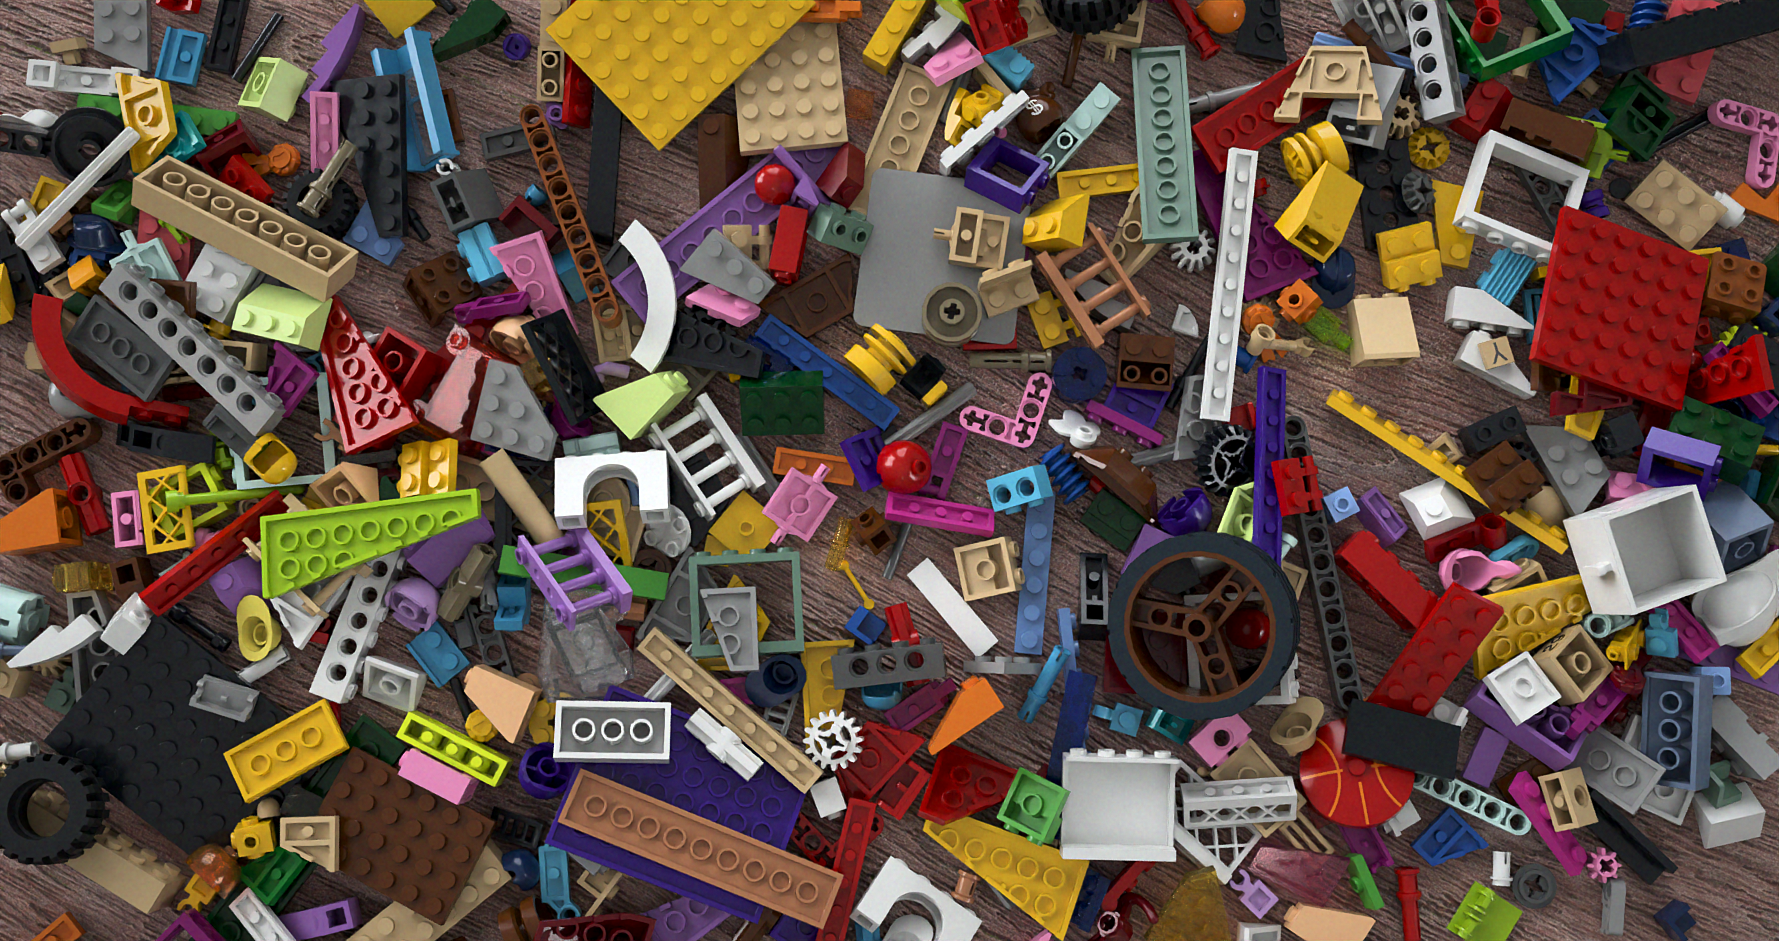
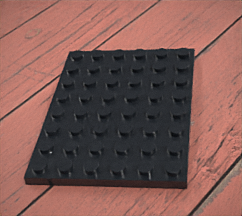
[43,614,323,880]

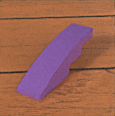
[301,3,367,104]

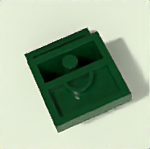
[1598,70,1677,162]

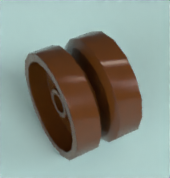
[497,894,554,941]

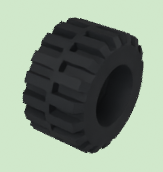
[282,168,359,239]

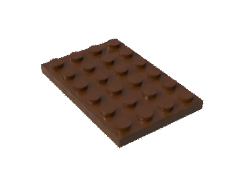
[315,746,498,926]

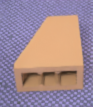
[464,664,542,743]
[1283,902,1376,941]

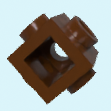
[850,506,897,556]

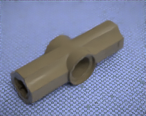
[436,542,497,622]

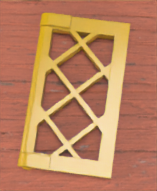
[137,465,196,555]
[587,498,633,567]

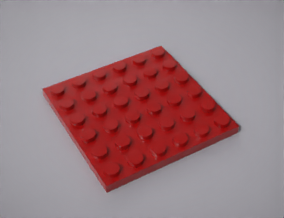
[1529,205,1710,413]

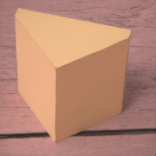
[309,461,380,508]

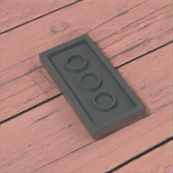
[66,294,177,402]

